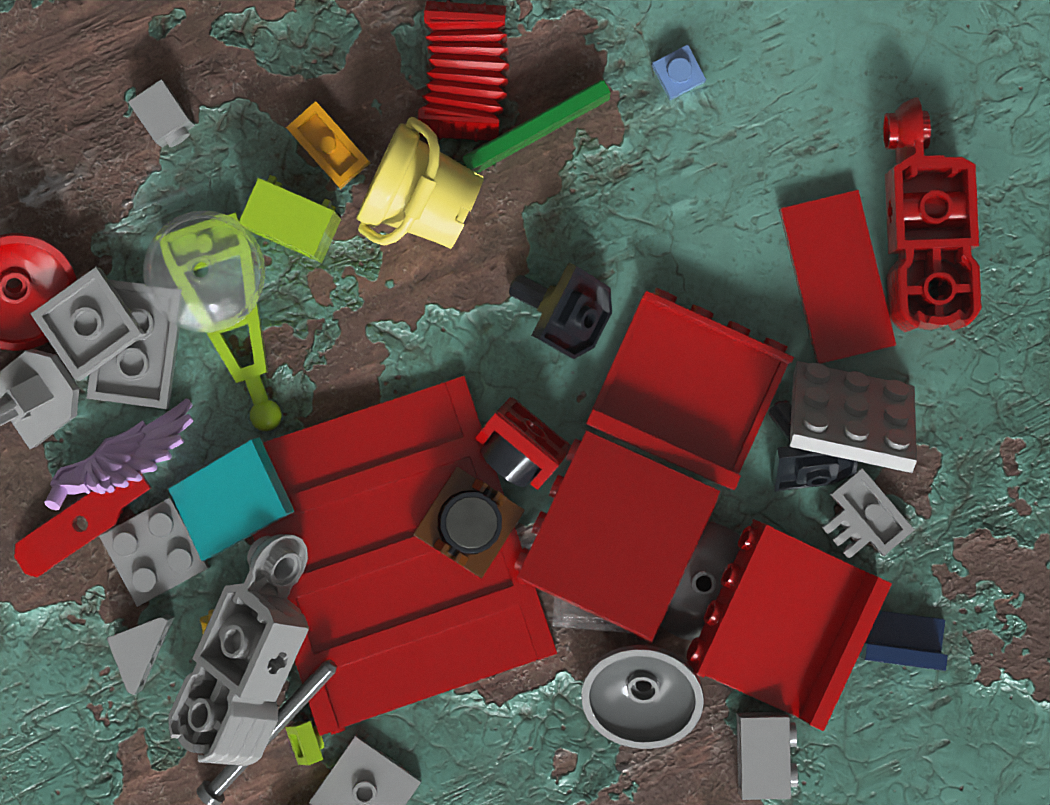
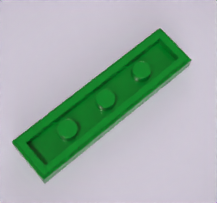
[463,80,611,173]

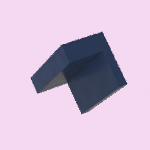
[859,610,948,671]

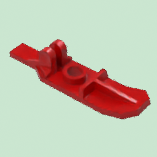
[14,473,152,577]

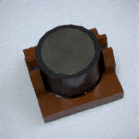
[413,467,525,578]

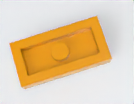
[286,101,370,190]

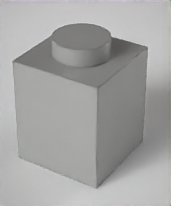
[128,79,195,148]

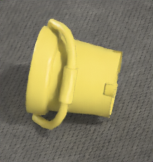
[356,117,484,249]

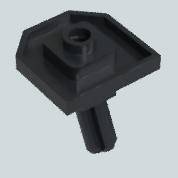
[509,263,612,359]
[768,400,858,492]

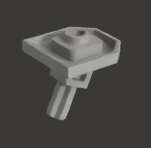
[0,349,79,449]

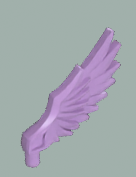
[45,399,194,510]

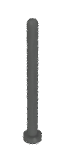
[196,659,337,805]

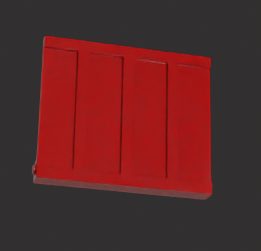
[236,376,557,736]

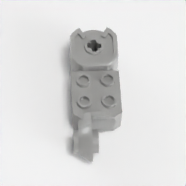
[169,534,309,766]

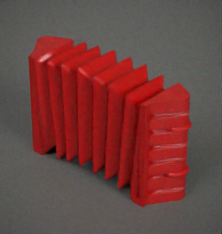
[418,0,509,142]

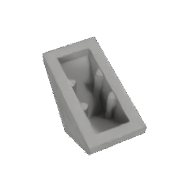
[107,614,175,695]

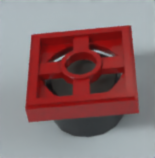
[475,397,571,490]

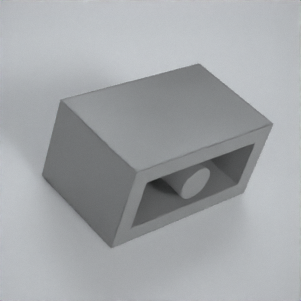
[736,712,798,800]

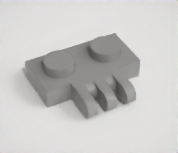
[822,468,914,558]

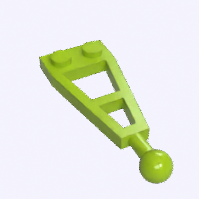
[160,212,282,431]

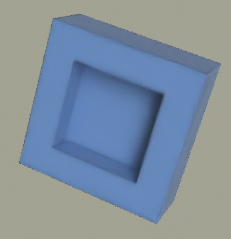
[651,45,706,100]

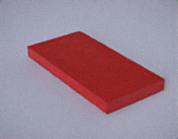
[779,190,896,364]

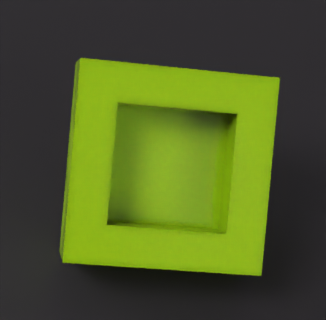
[285,721,324,766]

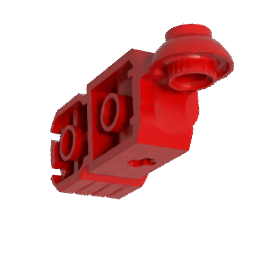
[883,97,982,333]

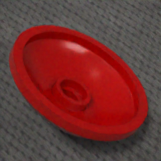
[0,233,77,351]

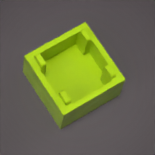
[238,175,341,263]

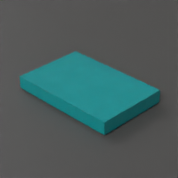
[168,437,294,561]

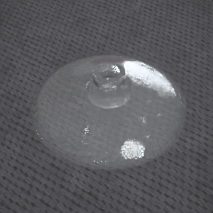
[143,211,266,332]

